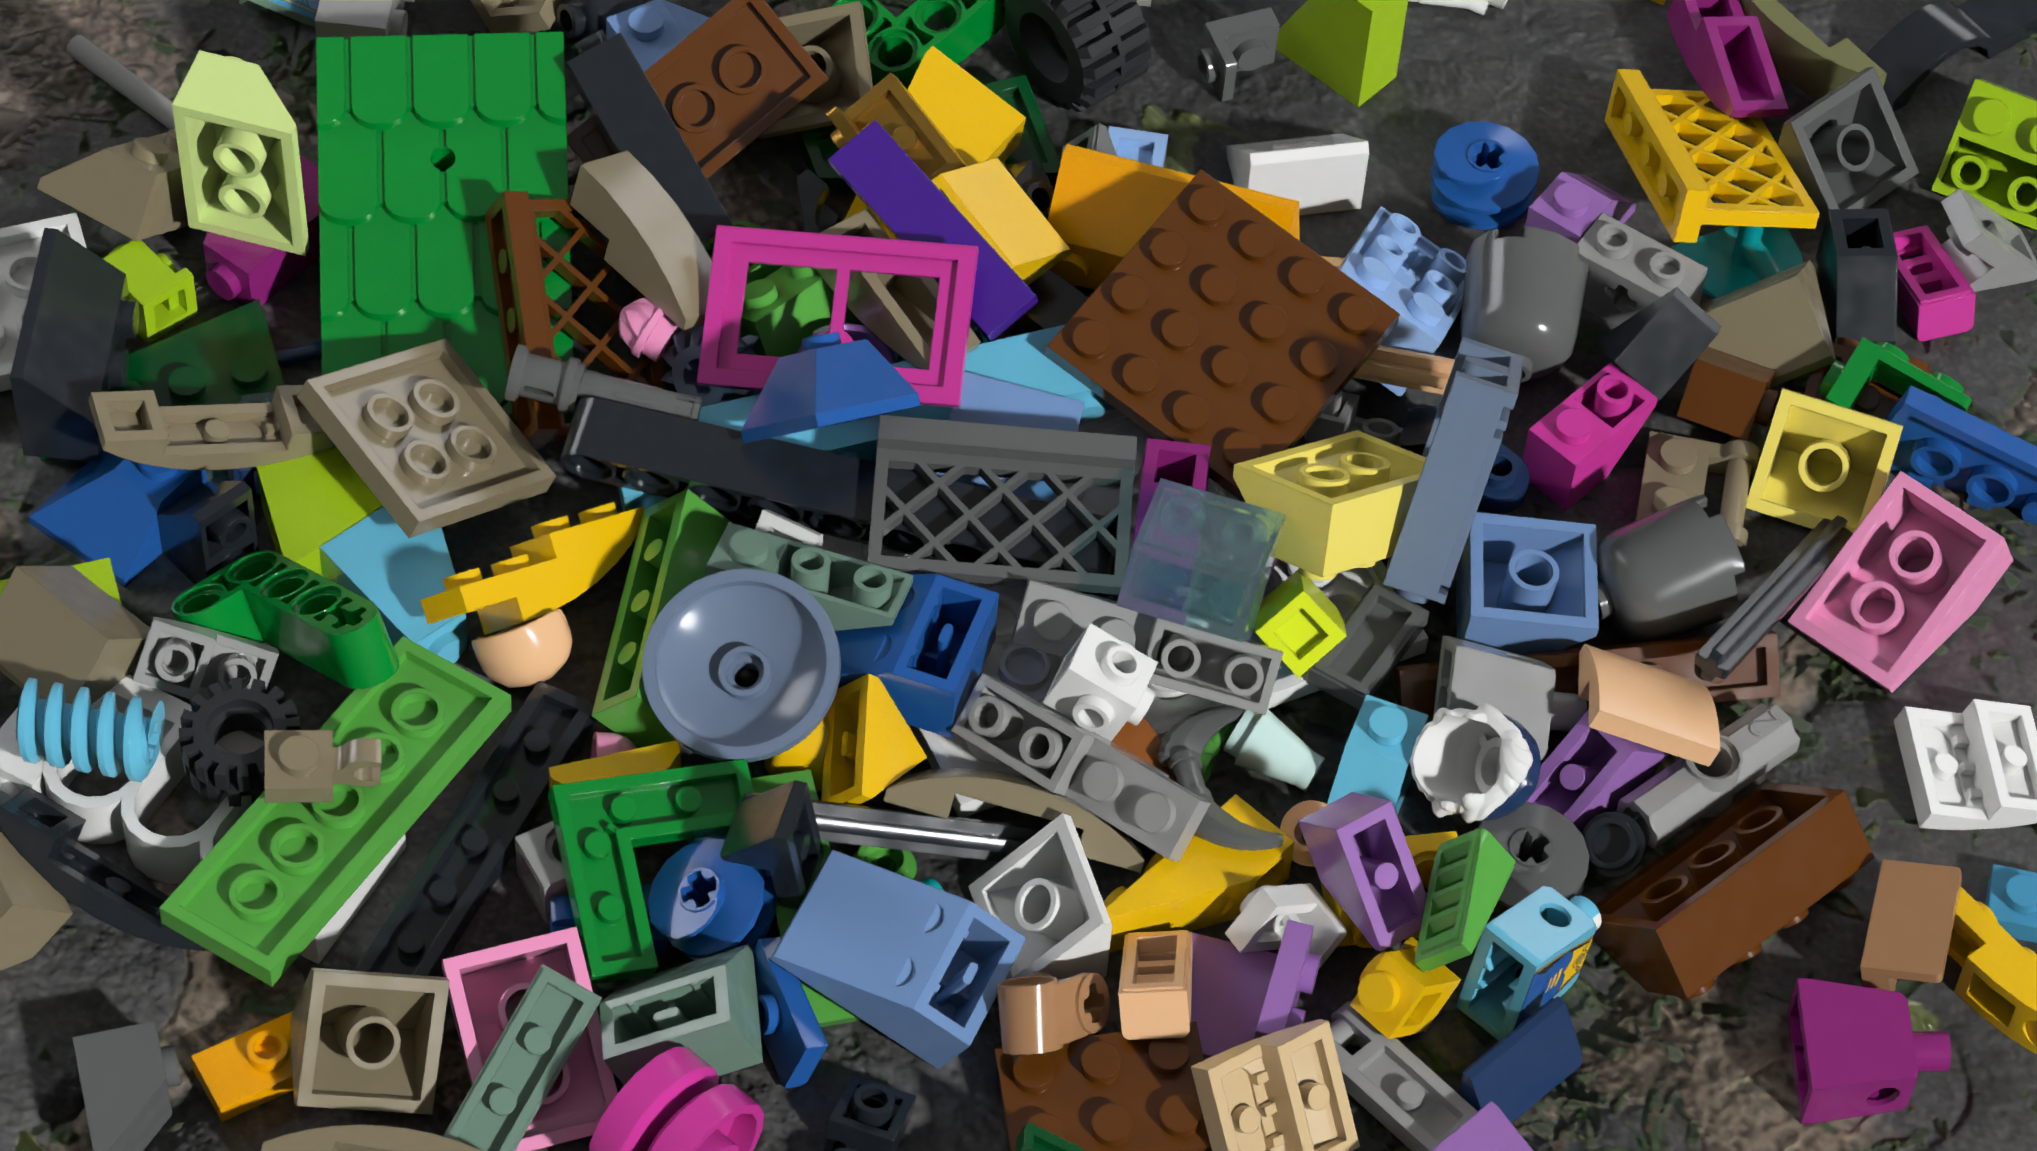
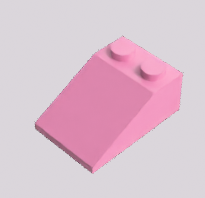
[1787,471,2014,693]
[442,926,618,1151]

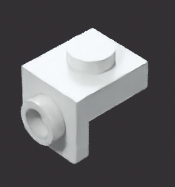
[1225,883,1347,968]

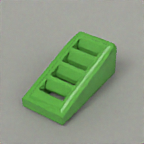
[1414,828,1516,972]

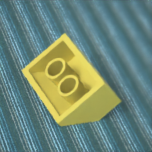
[1233,430,1426,580]

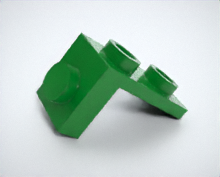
[1818,337,1972,412]

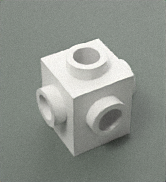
[1043,623,1158,741]

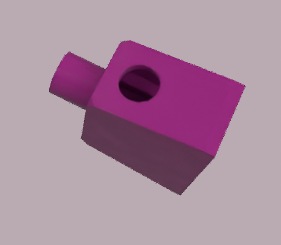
[1787,978,1951,1124]

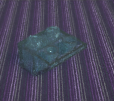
[1116,478,1287,643]

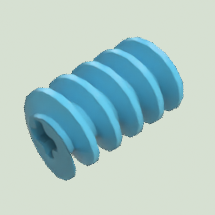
[16,677,165,782]

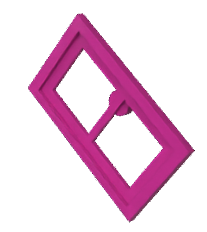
[697,225,979,408]

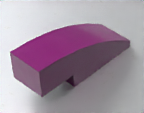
[1666,0,1789,118]

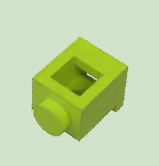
[103,240,198,345]

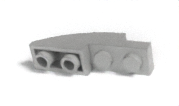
[1011,578,1283,715]
[951,673,1211,862]

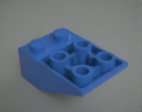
[835,574,999,739]

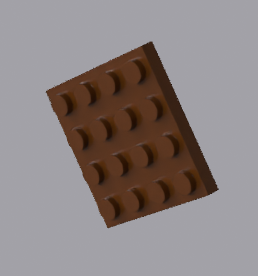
[1046,169,1400,504]

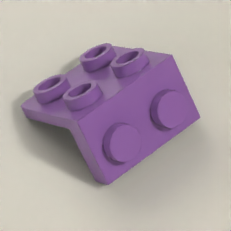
[1191,919,1321,1060]

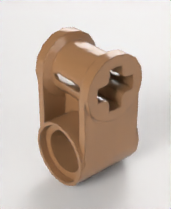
[997,972,1110,1055]

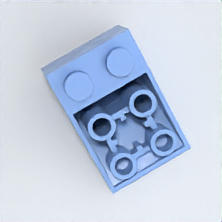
[1338,206,1466,397]

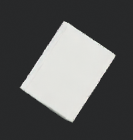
[1226,133,1369,215]
[968,813,1112,980]

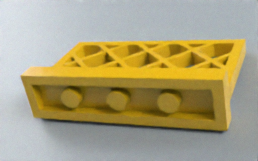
[1604,69,1820,243]

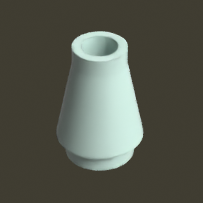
[1224,709,1325,792]

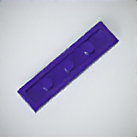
[828,120,1038,341]

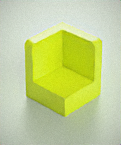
[1252,570,1347,678]

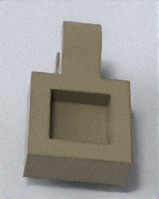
[264,730,381,803]

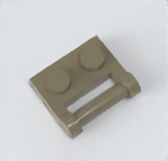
[1635,431,1760,557]

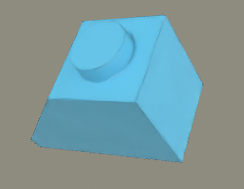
[1327,695,1429,815]

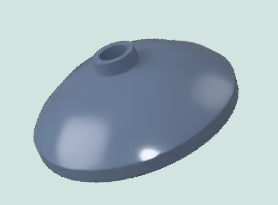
[642,568,841,762]

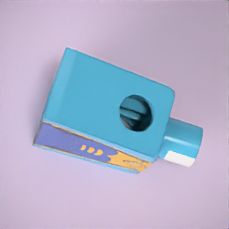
[1456,886,1602,1041]

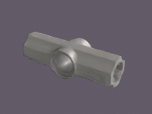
[1617,703,1800,849]

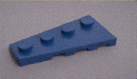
[1885,385,2037,525]

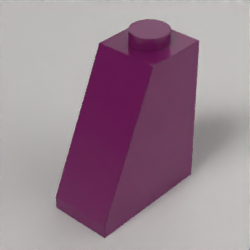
[203,154,320,306]

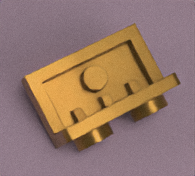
[826,73,967,180]

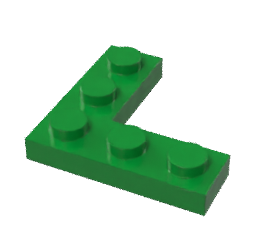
[548,759,754,984]

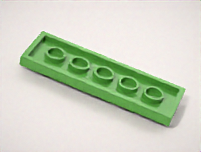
[159,636,512,987]

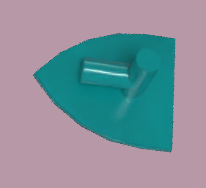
[1671,226,1803,299]

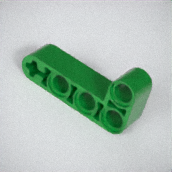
[832,0,1005,89]
[171,550,399,690]

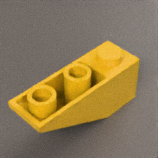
[1104,794,1295,953]

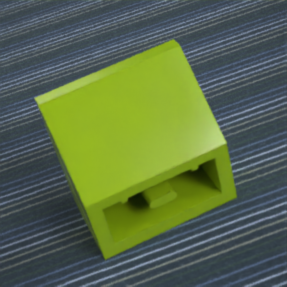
[1932,78,2037,230]

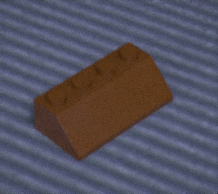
[1593,781,1875,999]

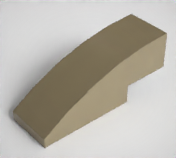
[570,151,712,330]
[815,208,981,370]

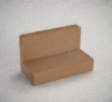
[1860,859,1962,991]

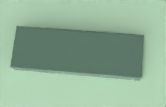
[443,964,602,1151]

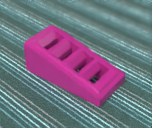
[1893,225,1976,342]

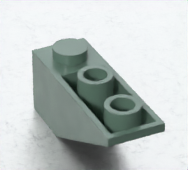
[706,522,914,631]

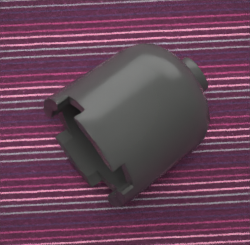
[1460,227,1589,383]
[1597,494,1749,642]

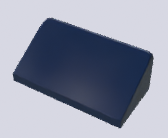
[1458,996,1583,1123]

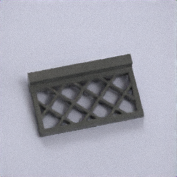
[867,415,1137,595]

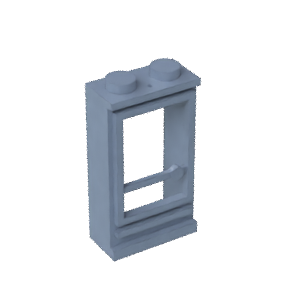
[1383,337,1524,604]

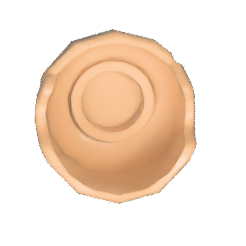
[472,608,572,688]

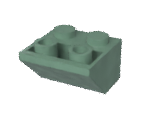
[599,944,763,1086]

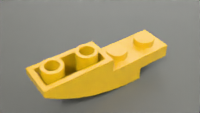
[420,502,644,635]
[1948,887,2037,1055]

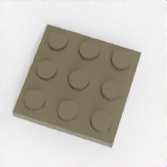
[297,338,556,538]

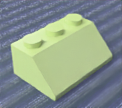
[172,50,310,256]

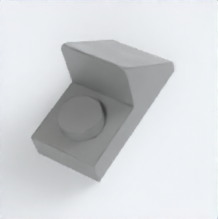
[1941,188,2037,292]

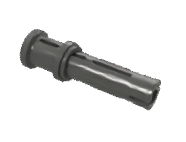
[505,344,703,421]

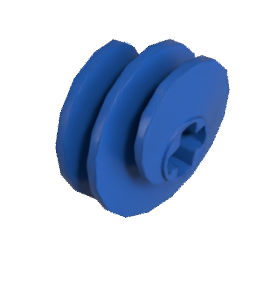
[1430,121,1540,230]
[648,838,776,961]

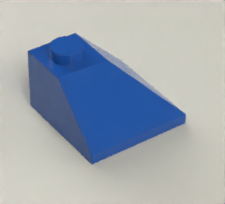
[741,332,921,443]
[28,449,207,588]

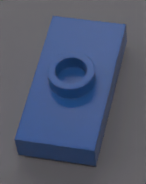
[753,937,828,1089]

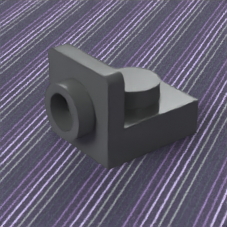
[1196,7,1280,102]

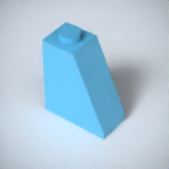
[319,507,468,664]

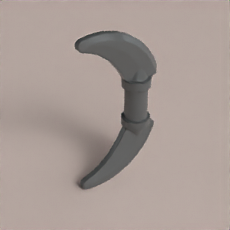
[1157,706,1284,851]

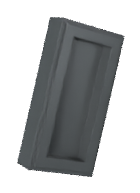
[1307,582,1429,710]

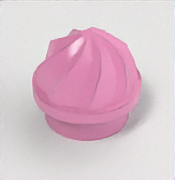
[618,297,680,362]

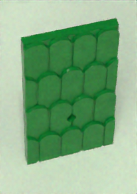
[316,32,573,423]

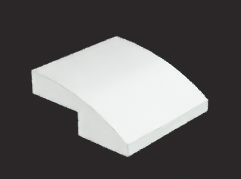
[1894,699,2037,830]

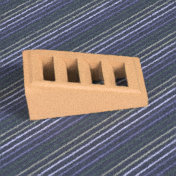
[1118,930,1193,1040]

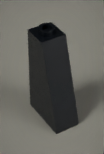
[565,30,733,242]

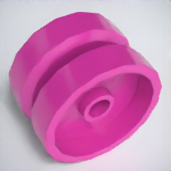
[589,1047,765,1151]

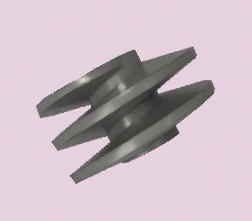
[1478,802,1589,918]

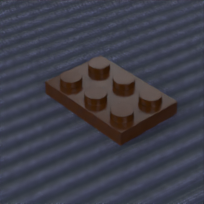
[995,1021,1212,1151]

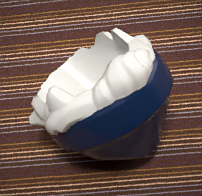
[1409,702,1541,823]

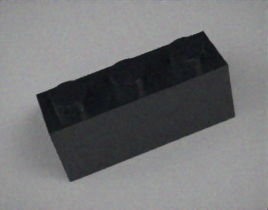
[10,228,140,462]

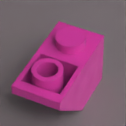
[1523,363,1658,511]

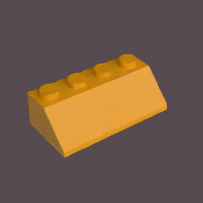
[1047,144,1300,290]

